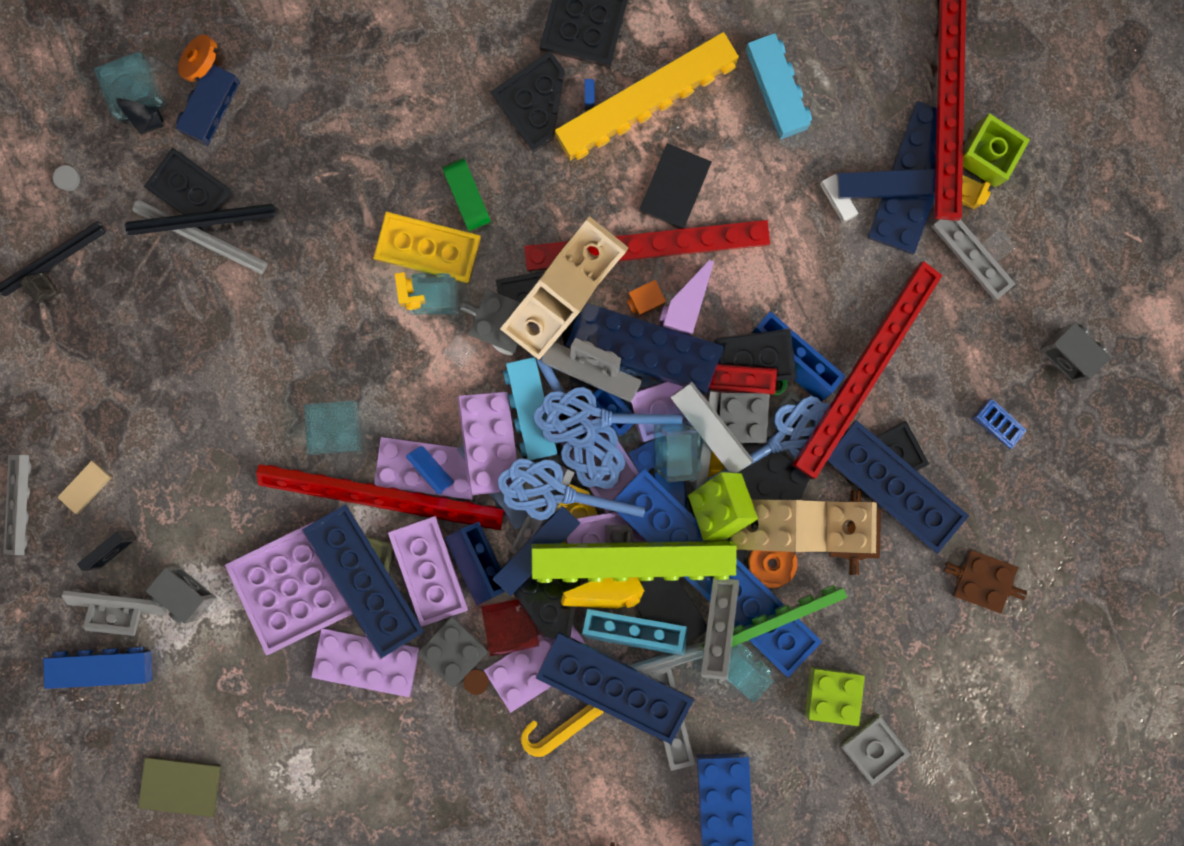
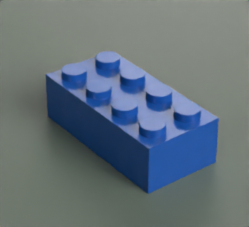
[696,753,753,846]

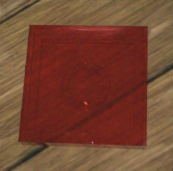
[481,599,539,656]

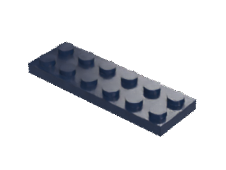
[867,101,937,255]
[566,303,724,394]
[827,420,969,554]
[302,504,424,659]
[536,631,694,744]

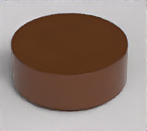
[464,669,489,695]

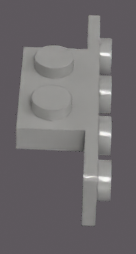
[542,338,641,402]
[62,589,166,636]

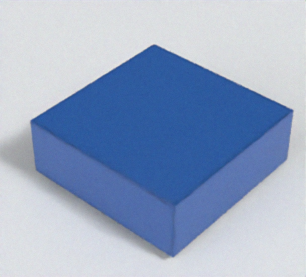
[585,79,595,110]

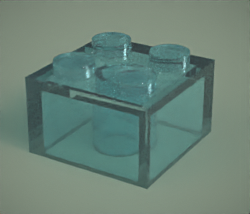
[94,51,165,122]
[405,273,459,315]
[304,401,362,456]
[654,420,701,482]
[728,644,774,703]

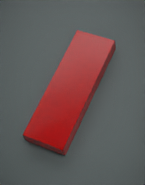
[709,364,777,395]

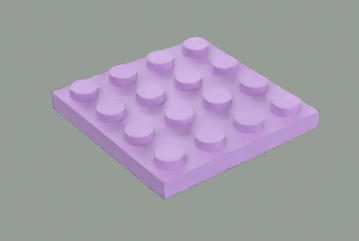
[225,521,352,656]

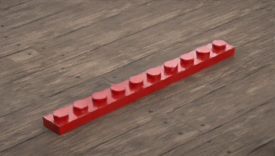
[934,0,966,221]
[524,220,770,272]
[793,261,943,479]
[256,464,504,531]

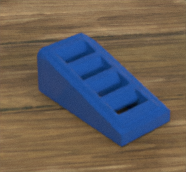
[972,398,1027,449]

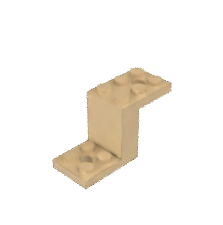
[500,216,628,360]
[730,500,877,553]

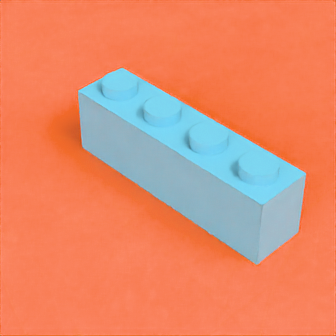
[745,33,812,140]
[503,357,558,461]
[582,609,688,656]

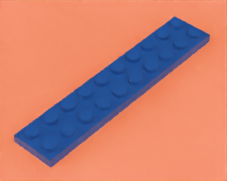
[613,468,822,677]

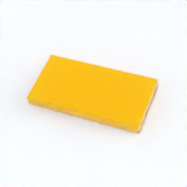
[373,212,481,284]

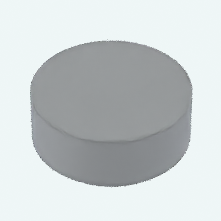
[53,165,80,191]

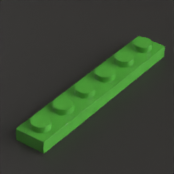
[701,585,848,651]

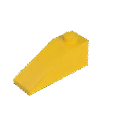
[561,577,644,609]

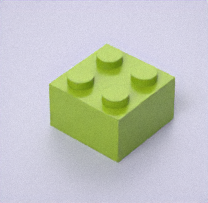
[963,113,1030,188]
[688,472,758,541]
[804,666,865,726]

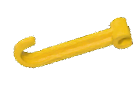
[521,704,604,757]

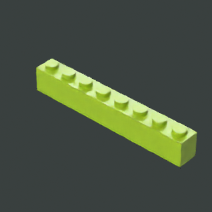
[531,541,737,583]

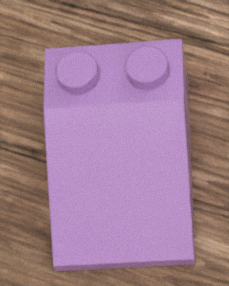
[659,260,714,336]

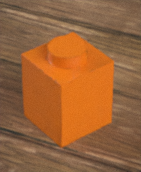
[626,280,666,317]

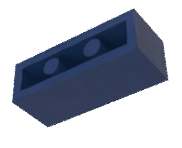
[176,65,240,146]
[445,521,506,606]

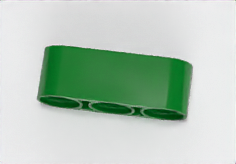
[442,158,491,231]

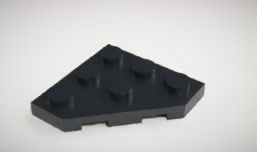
[491,50,565,153]
[508,555,581,640]

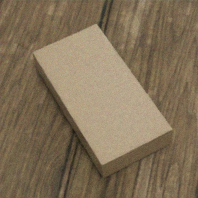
[57,461,112,514]

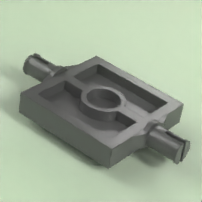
[460,289,536,354]

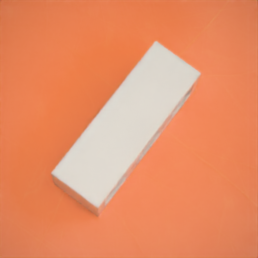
[820,174,858,224]

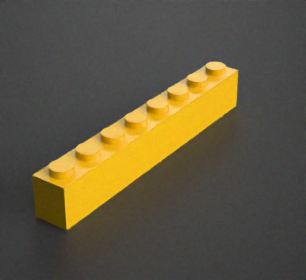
[555,32,739,161]

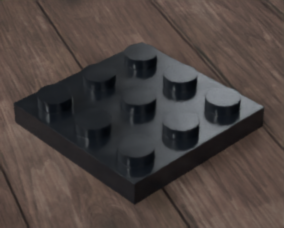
[540,0,628,68]
[738,443,810,526]

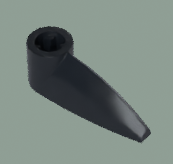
[116,98,165,135]

